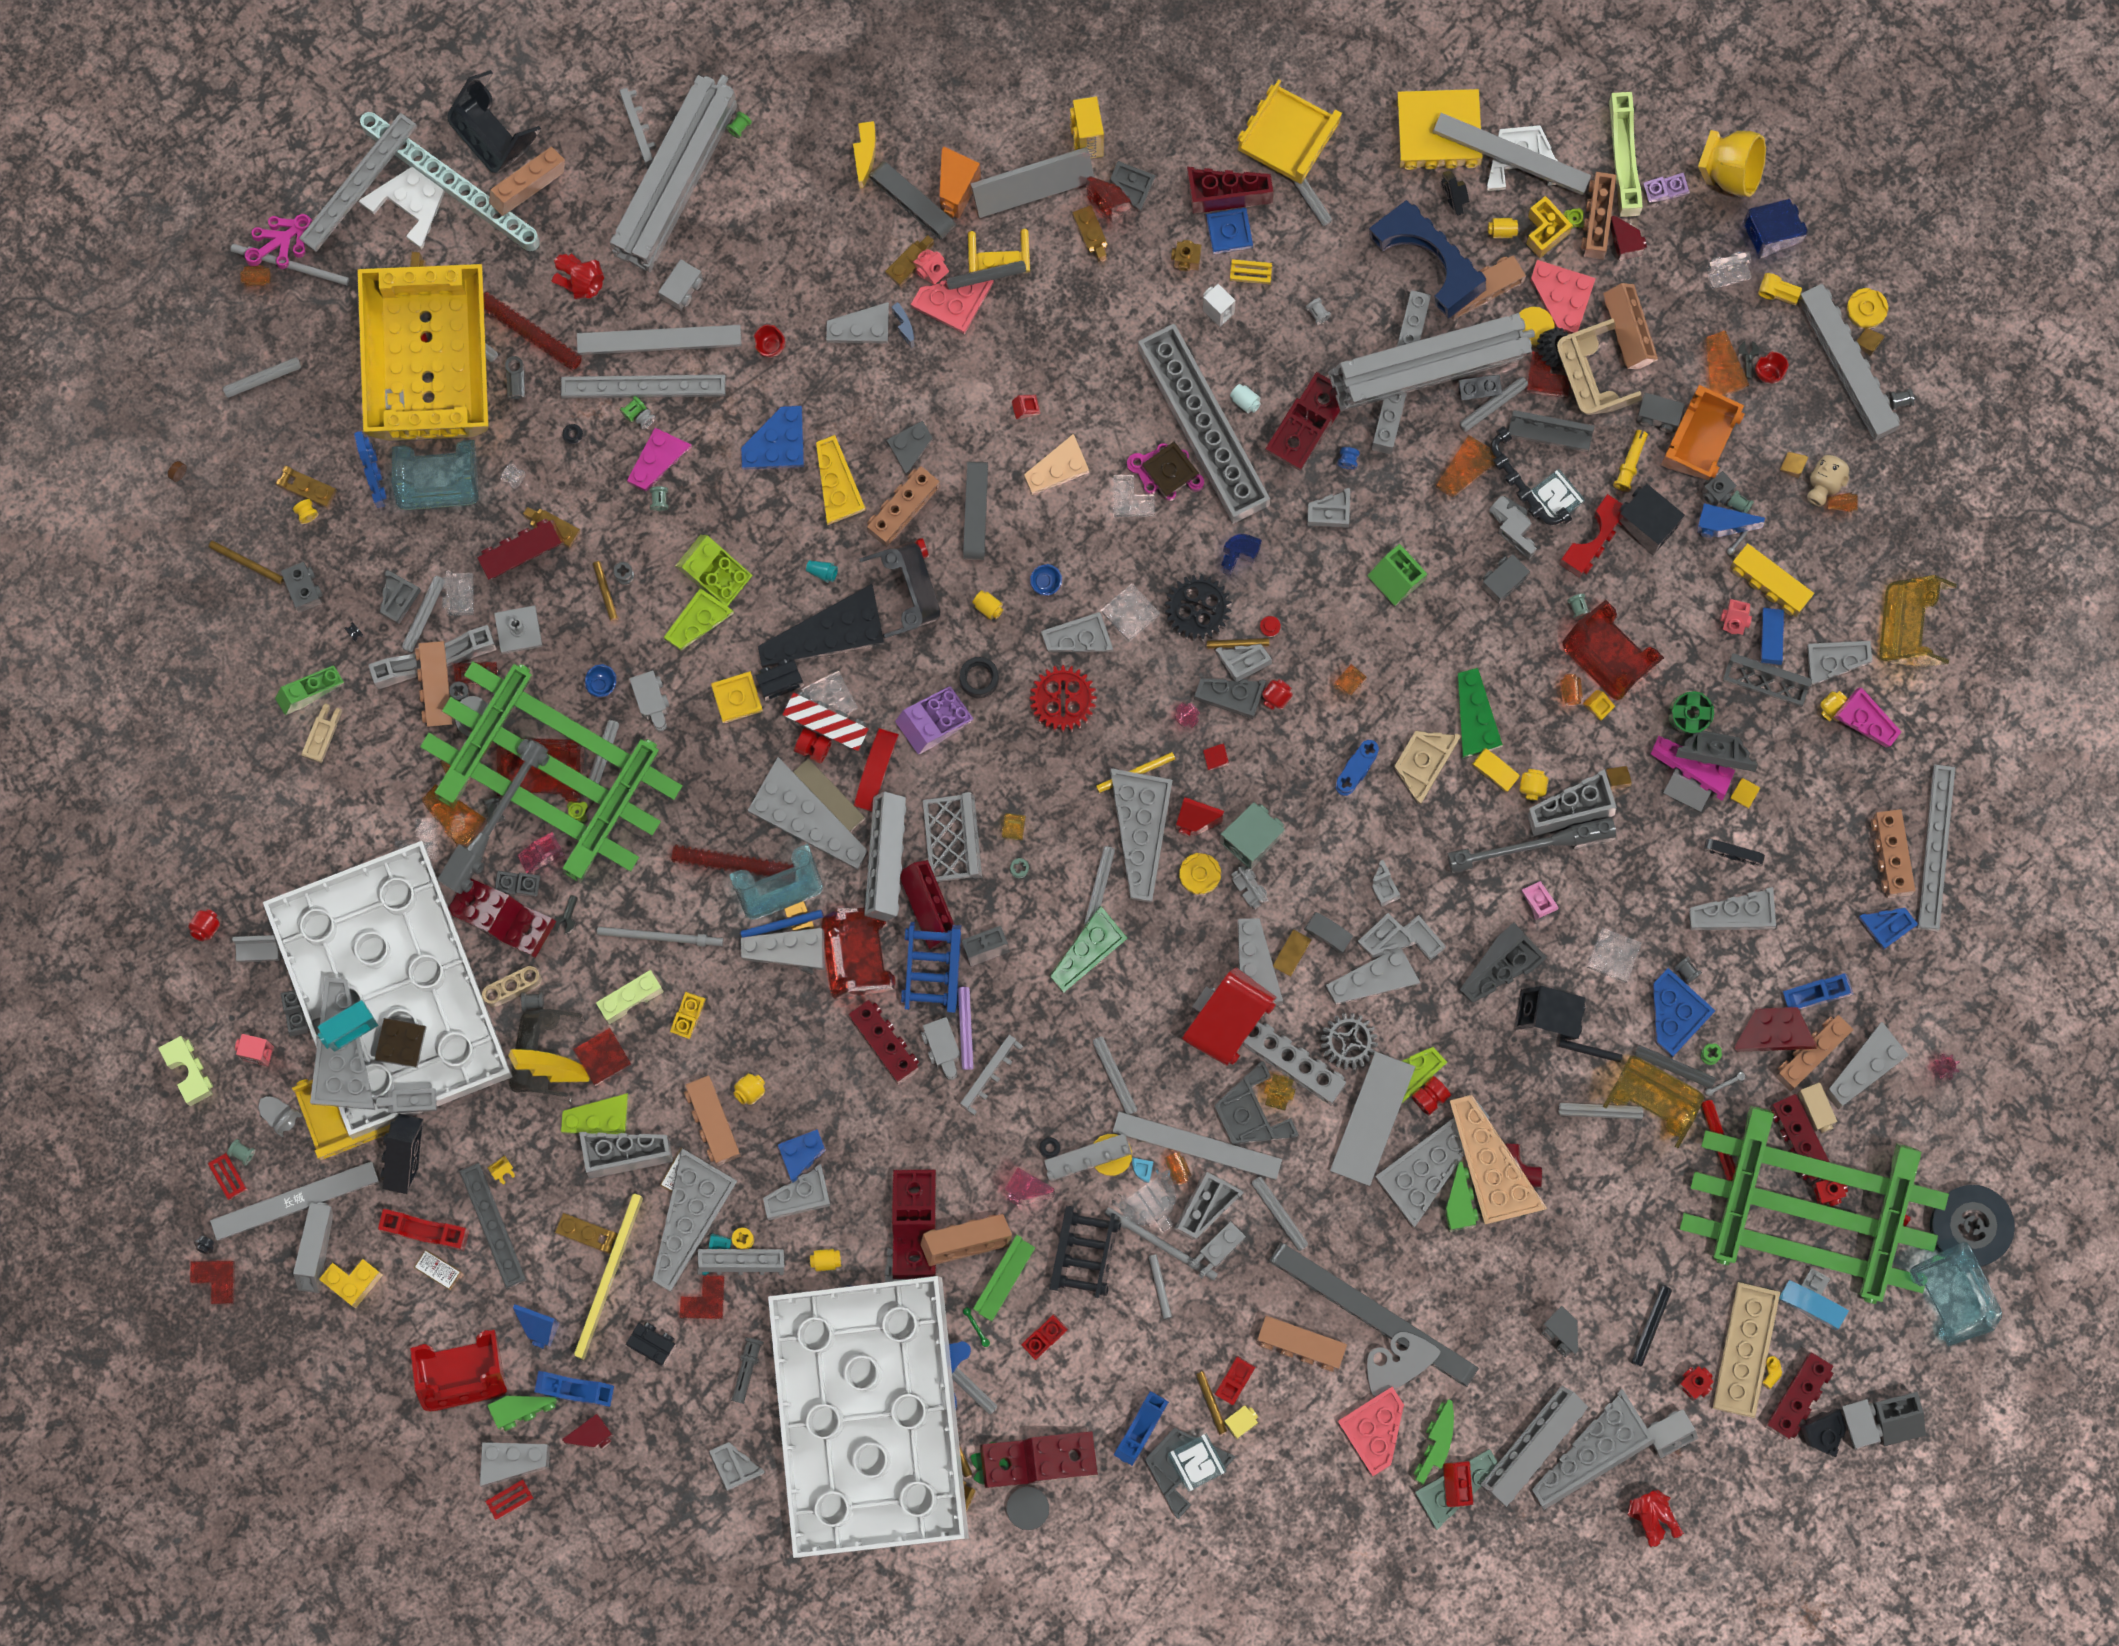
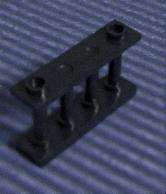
[1049,1205,1121,1301]

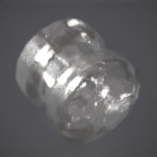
[500,463,526,489]

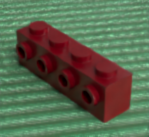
[477,519,565,580]
[900,860,955,949]
[848,1000,919,1085]
[1770,1094,1830,1184]
[1765,1352,1834,1441]

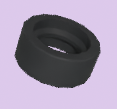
[960,657,999,698]

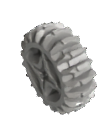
[1321,1013,1378,1070]

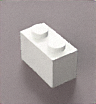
[1203,284,1236,327]

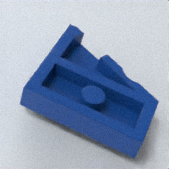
[1859,908,1918,950]
[778,1129,826,1183]

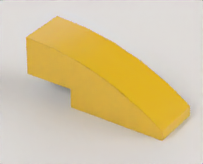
[853,121,876,189]

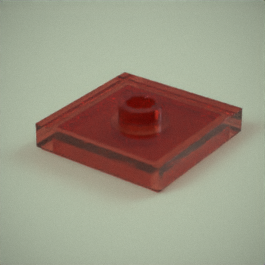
[573,1028,632,1086]

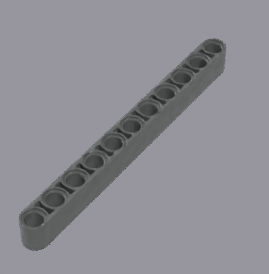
[1269,1242,1479,1387]

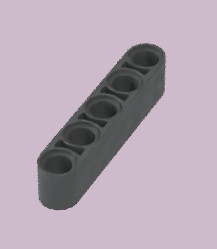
[869,161,956,240]
[963,462,988,560]

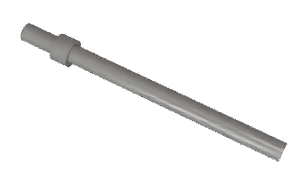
[231,244,349,286]
[597,927,724,947]
[1104,1207,1218,1281]

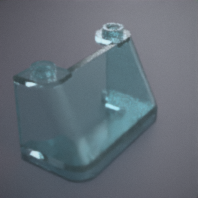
[391,440,479,510]
[729,844,823,920]
[1910,1242,2002,1347]

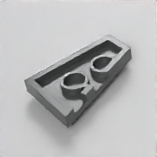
[1194,678,1267,719]

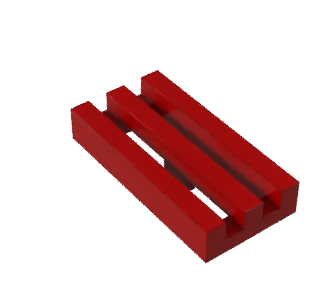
[207,1153,248,1201]
[485,1480,534,1521]

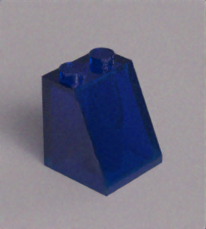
[1742,199,1808,259]

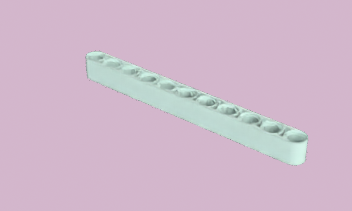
[360,112,540,251]

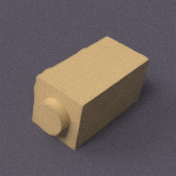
[1797,1083,1837,1133]

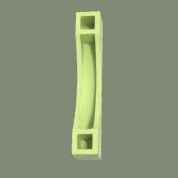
[1609,92,1643,217]

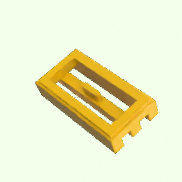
[1230,259,1272,285]

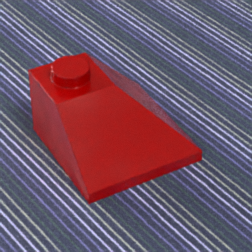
[1176,797,1224,837]

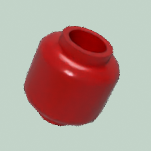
[1262,679,1293,710]
[188,909,220,942]

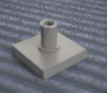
[494,605,543,654]

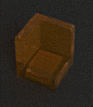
[1334,664,1367,696]

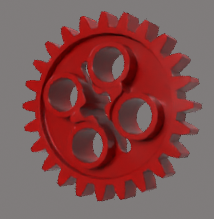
[1029,665,1097,733]

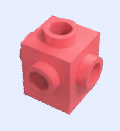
[913,249,949,285]
[1720,599,1752,635]

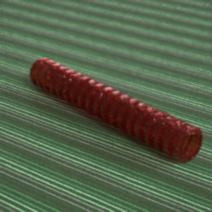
[483,291,582,371]
[671,844,796,882]

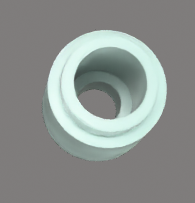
[1230,384,1261,413]

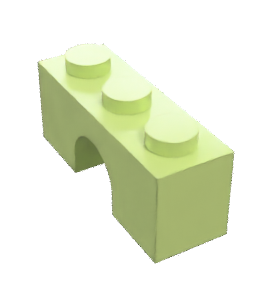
[596,970,663,1025]
[158,1036,213,1106]

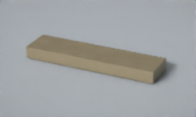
[793,758,865,832]

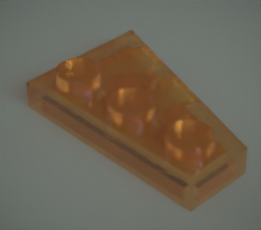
[1706,330,1749,396]
[1436,435,1495,498]
[422,784,486,847]

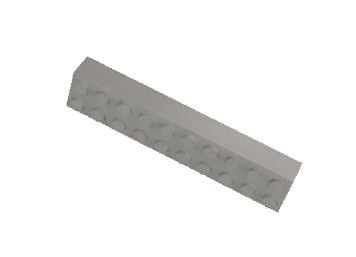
[1138,323,1270,524]

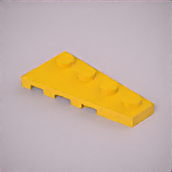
[816,435,866,525]

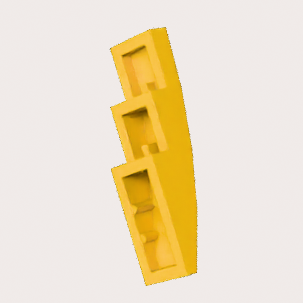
[509,1049,590,1082]

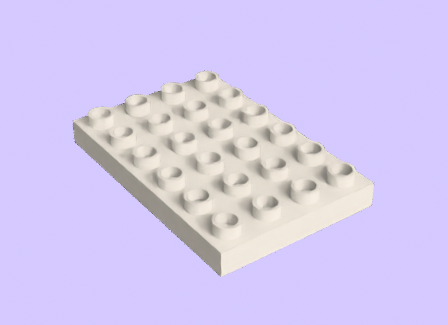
[263,841,513,1139]
[768,1276,969,1558]

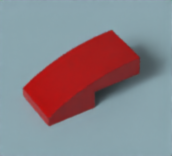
[1215,1356,1256,1405]

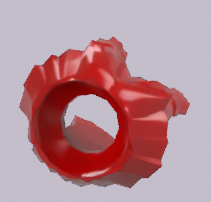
[551,253,604,300]
[1627,1490,1684,1547]

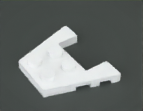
[1487,126,1558,191]
[359,167,445,250]

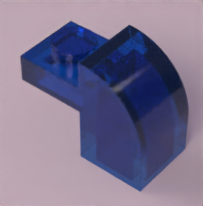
[1221,534,1262,576]

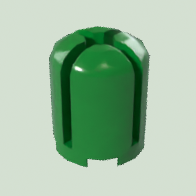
[1668,691,1715,734]

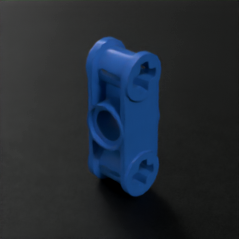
[1336,740,1379,796]

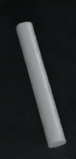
[1148,1254,1172,1319]

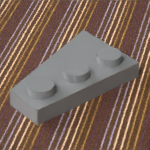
[826,302,889,344]
[1041,612,1114,652]

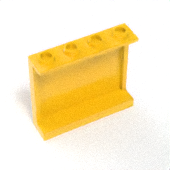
[1237,79,1342,184]
[1396,89,1482,170]
[292,1079,390,1160]

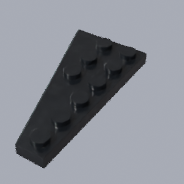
[758,583,884,668]

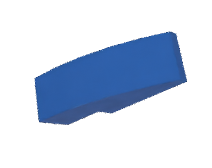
[1783,973,1854,1010]

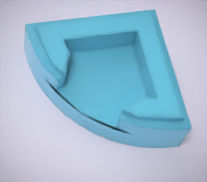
[1132,1158,1153,1183]

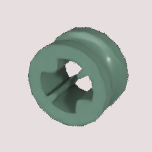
[1010,858,1029,878]

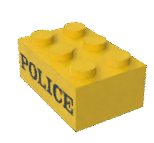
[1070,96,1104,159]

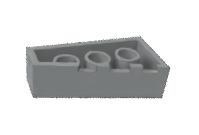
[1238,918,1283,1006]
[1825,1022,1909,1110]
[579,1132,673,1179]

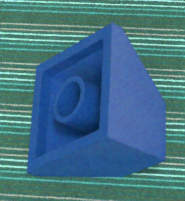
[513,1304,560,1349]

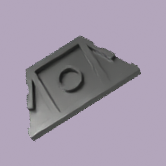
[1676,731,1758,772]

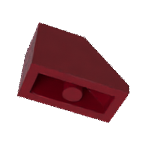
[1610,216,1647,261]
[562,1414,614,1449]

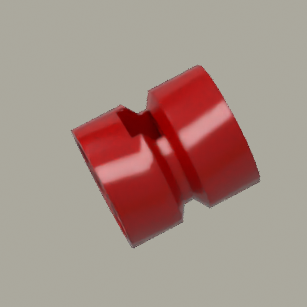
[794,727,832,764]
[1411,1076,1452,1116]

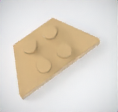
[1394,731,1461,805]

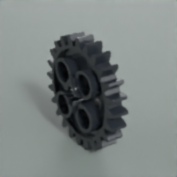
[1165,574,1232,642]

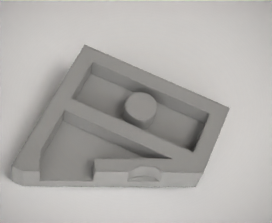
[1307,488,1350,527]
[708,1442,765,1491]

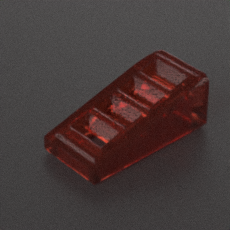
[454,662,498,686]

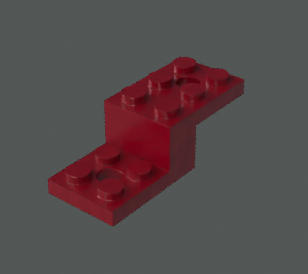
[1265,372,1341,472]
[448,879,557,958]
[892,1169,936,1279]
[980,1431,1098,1489]

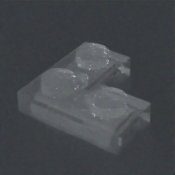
[1113,475,1155,517]
[395,818,439,861]

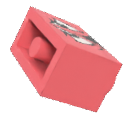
[235,1034,274,1067]

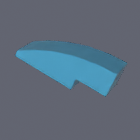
[1779,1280,1849,1331]

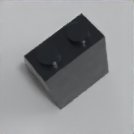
[1618,483,1685,556]
[1514,986,1586,1040]

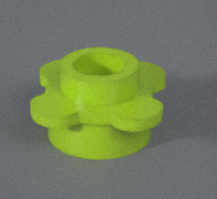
[1564,208,1584,229]
[567,802,588,822]

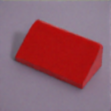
[1443,1461,1474,1507]

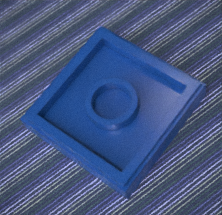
[1206,208,1253,255]

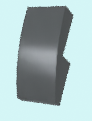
[494,871,540,897]
[1304,912,1353,953]
[281,990,310,1037]

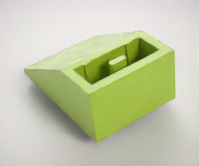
[675,535,753,607]

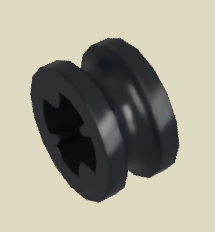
[344,622,364,642]

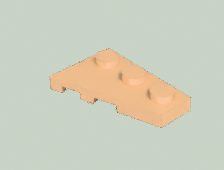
[1024,434,1089,495]

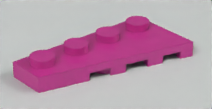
[1651,736,1735,801]

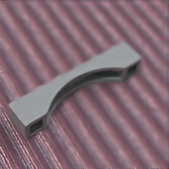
[368,625,497,690]

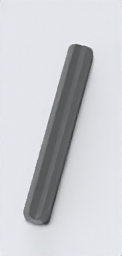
[946,261,1026,290]
[1635,1045,1716,1088]

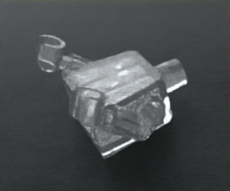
[1112,1164,1176,1232]

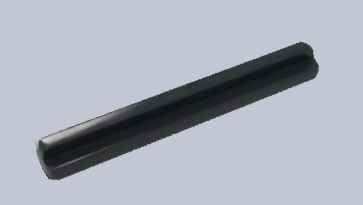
[1631,1285,1672,1367]

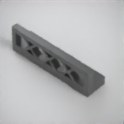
[1508,410,1595,452]
[1722,653,1813,707]

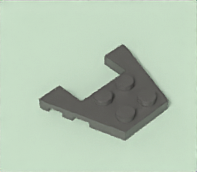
[1214,1061,1299,1145]
[1145,1428,1236,1519]

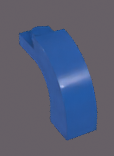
[534,1371,614,1407]
[1114,1391,1169,1466]

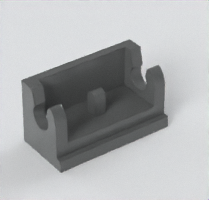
[961,925,1010,967]

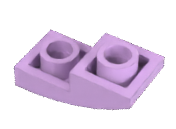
[1644,172,1690,203]

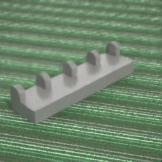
[619,88,656,169]
[960,1035,1023,1116]
[1044,1134,1132,1181]
[697,1249,784,1275]

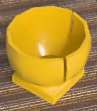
[1698,130,1766,197]

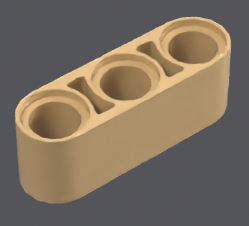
[482,966,542,1007]

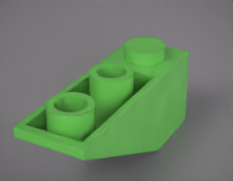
[275,665,344,715]
[1445,1162,1479,1232]
[487,1396,559,1432]

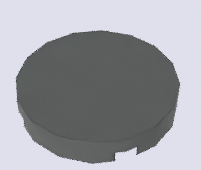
[1007,1487,1049,1530]

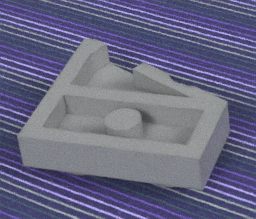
[1216,644,1272,682]
[1358,913,1417,958]

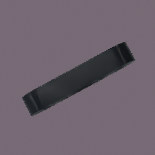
[1703,839,1765,867]

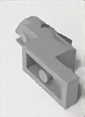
[1489,496,1537,559]

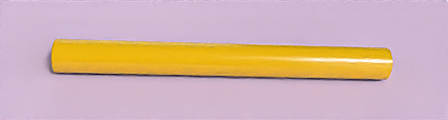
[1096,752,1175,793]

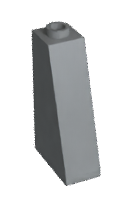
[293,1202,333,1293]

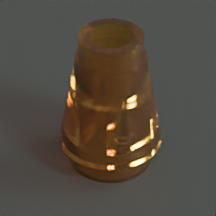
[1828,492,1858,513]

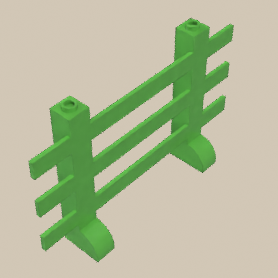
[420,661,683,884]
[1680,1105,1949,1304]

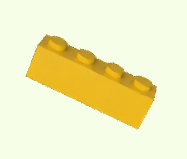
[1730,543,1814,617]

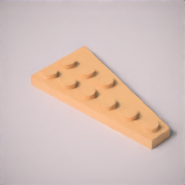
[1450,1095,1547,1224]

